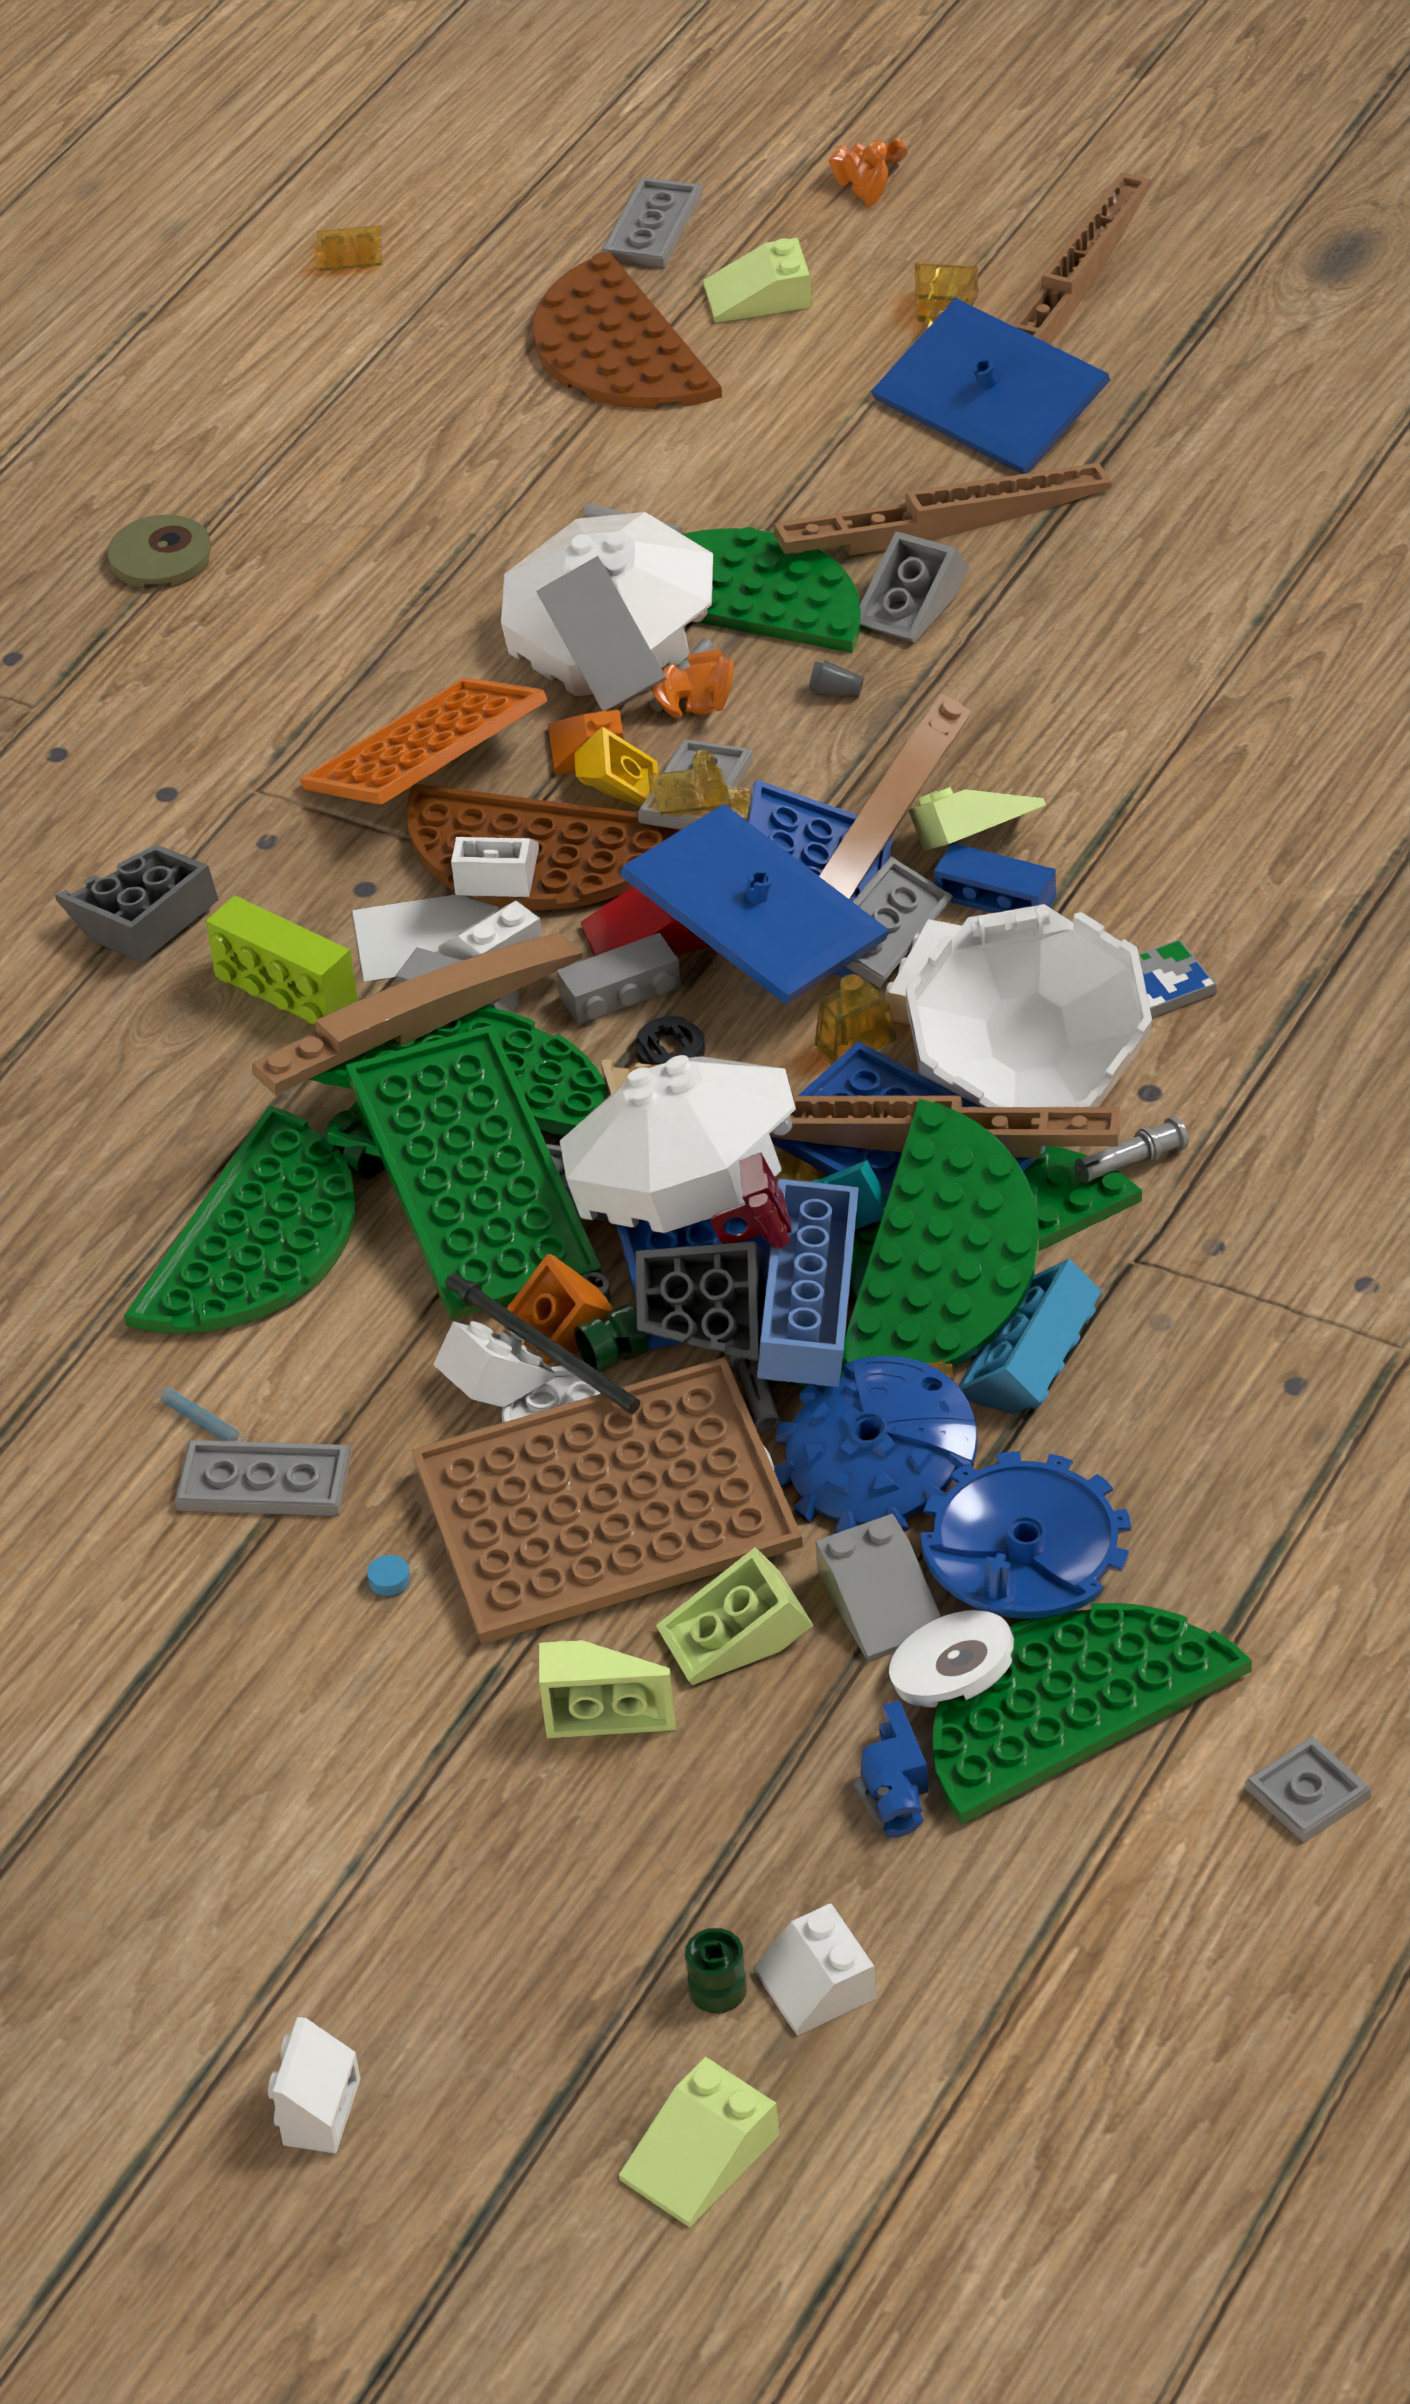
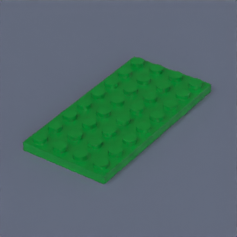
[346,1025,602,1320]

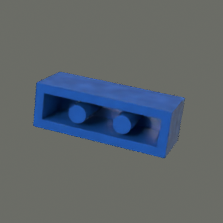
[934,843,1056,913]

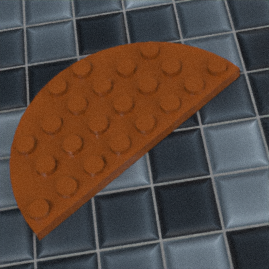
[533,252,722,409]
[406,784,681,912]

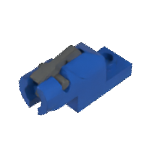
[854,1700,928,1837]

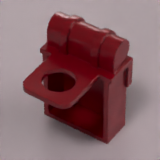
[711,1152,792,1249]

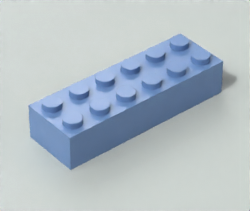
[757,1179,859,1387]

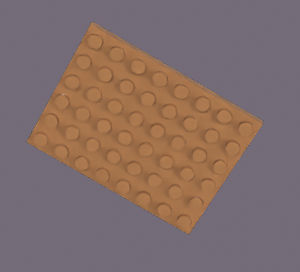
[412,1357,803,1644]

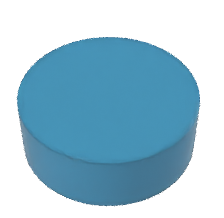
[367,1555,410,1596]

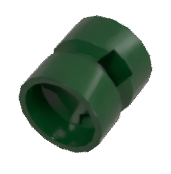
[321,1110,386,1180]
[574,1304,649,1373]
[685,1928,747,2013]

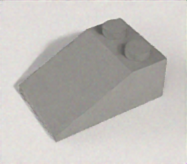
[859,531,969,643]
[815,1514,941,1662]

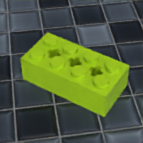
[205,895,358,1024]

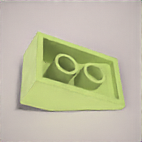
[703,238,812,323]
[908,787,1046,851]
[656,1547,814,1685]
[539,1640,676,1738]
[619,2056,779,2228]

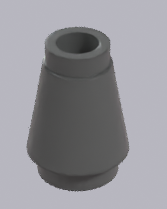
[809,660,864,697]

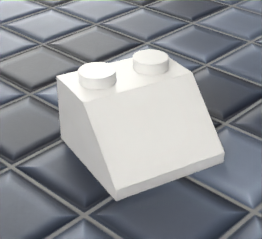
[438,901,542,960]
[754,1903,877,2036]

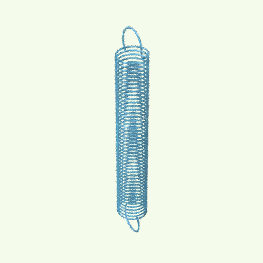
[155,1388,245,1442]

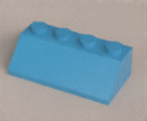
[958,1258,1102,1414]

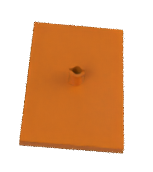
[299,677,548,805]

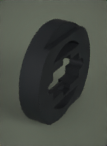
[636,1016,705,1067]

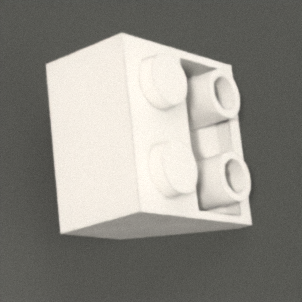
[451,837,539,897]
[433,1321,555,1407]
[268,2017,360,2154]

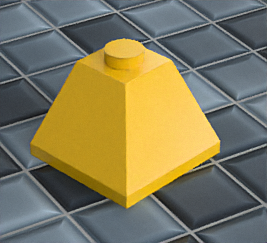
[574,727,659,807]

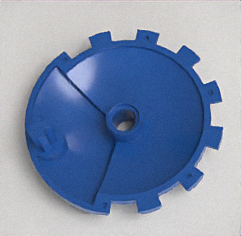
[774,1356,978,1534]
[921,1451,1131,1618]

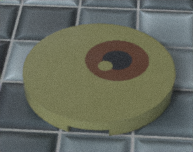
[108,515,211,588]

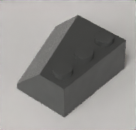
[55,844,219,963]
[635,1242,766,1362]

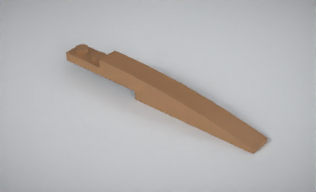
[1012,173,1151,344]
[773,463,1112,556]
[819,693,972,899]
[252,933,583,1095]
[770,1096,1121,1158]

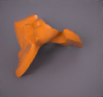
[828,138,907,207]
[651,649,734,719]

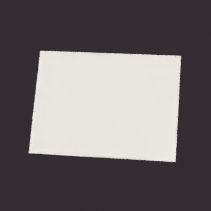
[352,895,499,982]

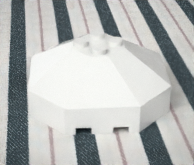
[501,512,713,696]
[906,904,1152,1107]
[560,1055,796,1233]

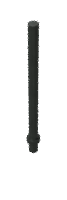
[445,1273,640,1414]

